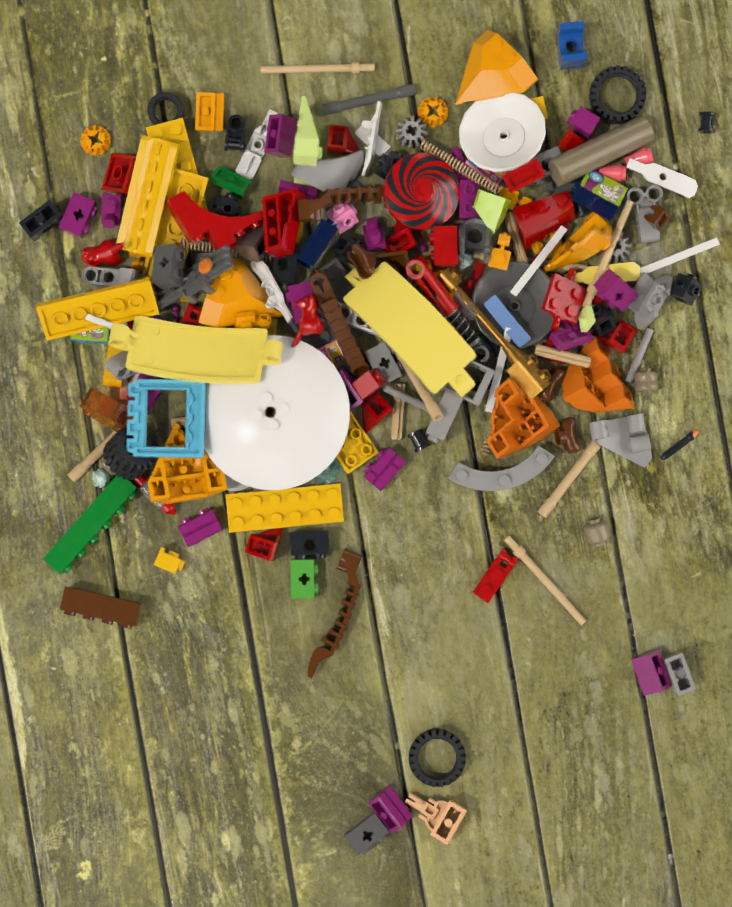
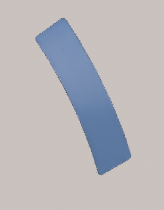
[484,295,531,348]

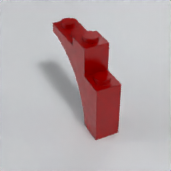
[166,191,263,251]

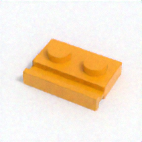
[195,92,224,132]

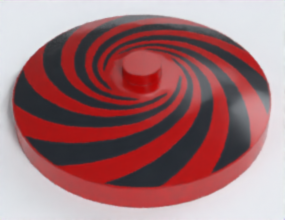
[383,153,460,230]

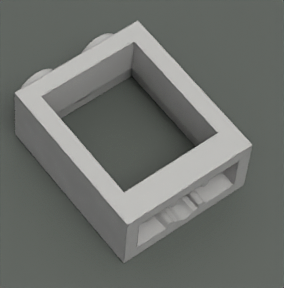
[440,360,495,407]
[425,391,463,444]

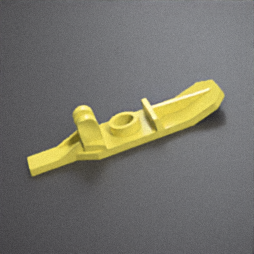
[564,262,641,285]

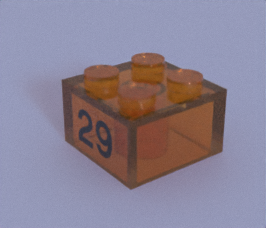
[79,387,133,432]

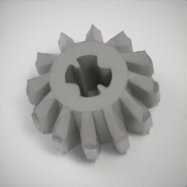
[395,116,428,149]
[600,231,631,264]

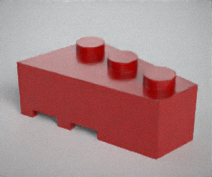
[262,188,307,258]
[513,191,575,250]

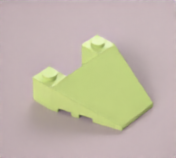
[293,96,322,189]

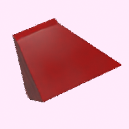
[327,125,365,158]
[385,221,417,253]
[591,319,637,355]
[361,392,393,433]
[245,527,284,562]

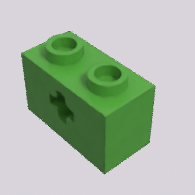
[290,559,318,599]

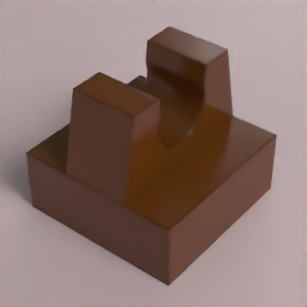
[644,205,670,231]

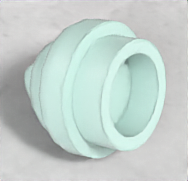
[457,251,474,270]
[92,469,113,488]

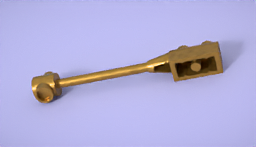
[437,267,551,400]

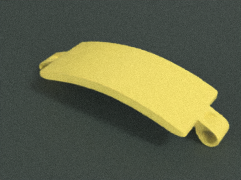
[343,262,476,398]
[108,316,283,384]

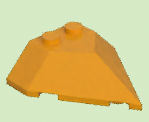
[455,30,538,105]
[541,208,612,273]
[199,258,283,328]
[147,422,227,504]

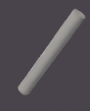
[625,328,654,384]
[383,384,428,412]

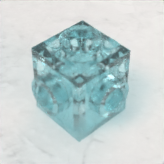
[313,458,343,485]

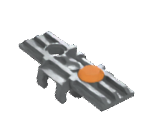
[156,244,233,309]

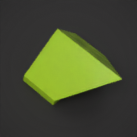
[473,189,512,235]

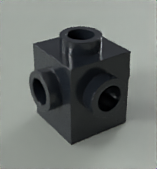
[374,150,403,180]
[212,192,241,217]
[331,234,362,266]
[670,273,702,306]
[590,302,617,337]

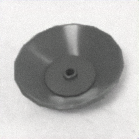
[472,261,554,348]

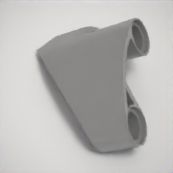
[291,150,364,192]
[589,413,652,468]

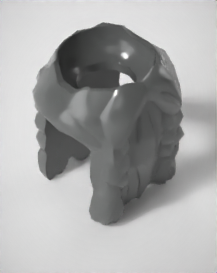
[457,217,494,264]

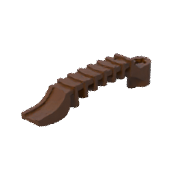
[298,186,387,222]
[310,269,371,380]
[308,548,363,679]

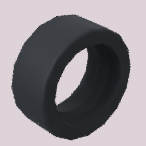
[147,92,184,125]

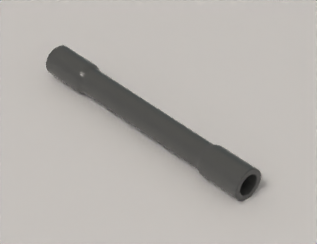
[321,83,416,116]

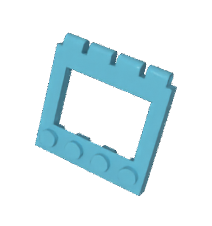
[126,379,206,458]

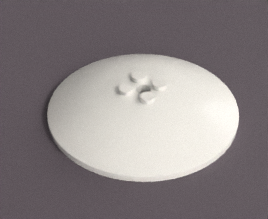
[204,335,350,490]

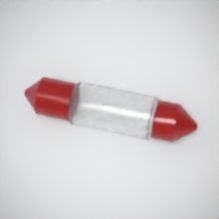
[131,474,176,515]

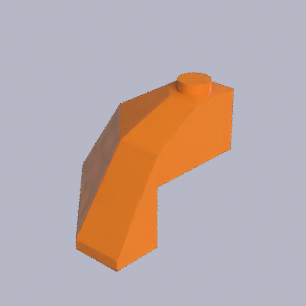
[562,335,634,413]
[487,378,561,459]

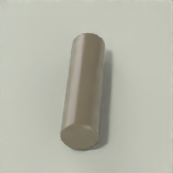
[548,115,655,186]

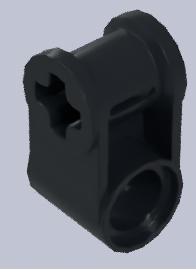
[224,114,246,153]

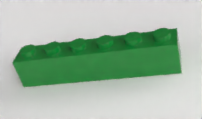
[43,476,138,574]

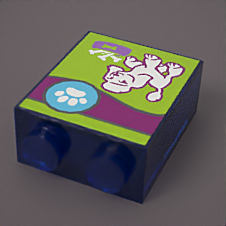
[571,170,629,222]
[297,218,339,271]

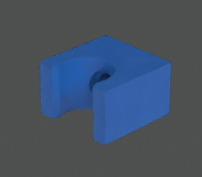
[556,21,587,70]

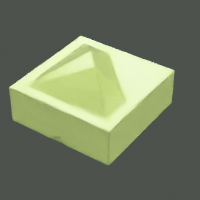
[578,305,595,332]

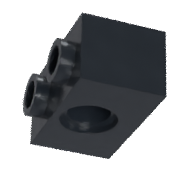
[19,200,63,241]
[269,246,299,286]
[290,531,330,559]

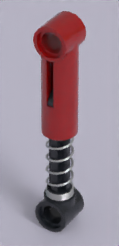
[406,256,492,363]

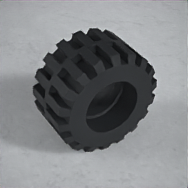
[103,427,156,480]

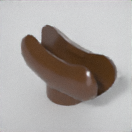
[347,244,376,279]
[538,367,566,402]
[554,417,581,454]

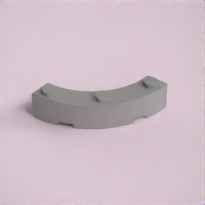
[447,446,555,491]

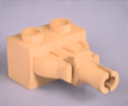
[405,792,468,845]

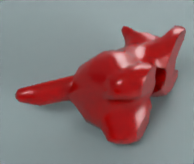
[81,238,124,267]
[291,294,325,347]

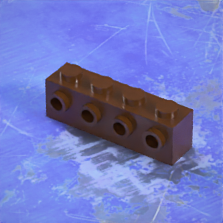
[60,586,142,629]

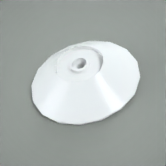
[459,92,546,172]

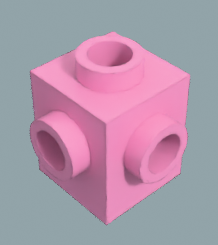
[325,200,359,235]

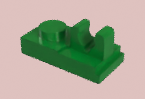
[209,165,252,199]

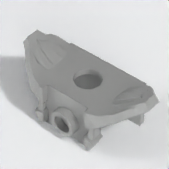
[627,272,673,330]

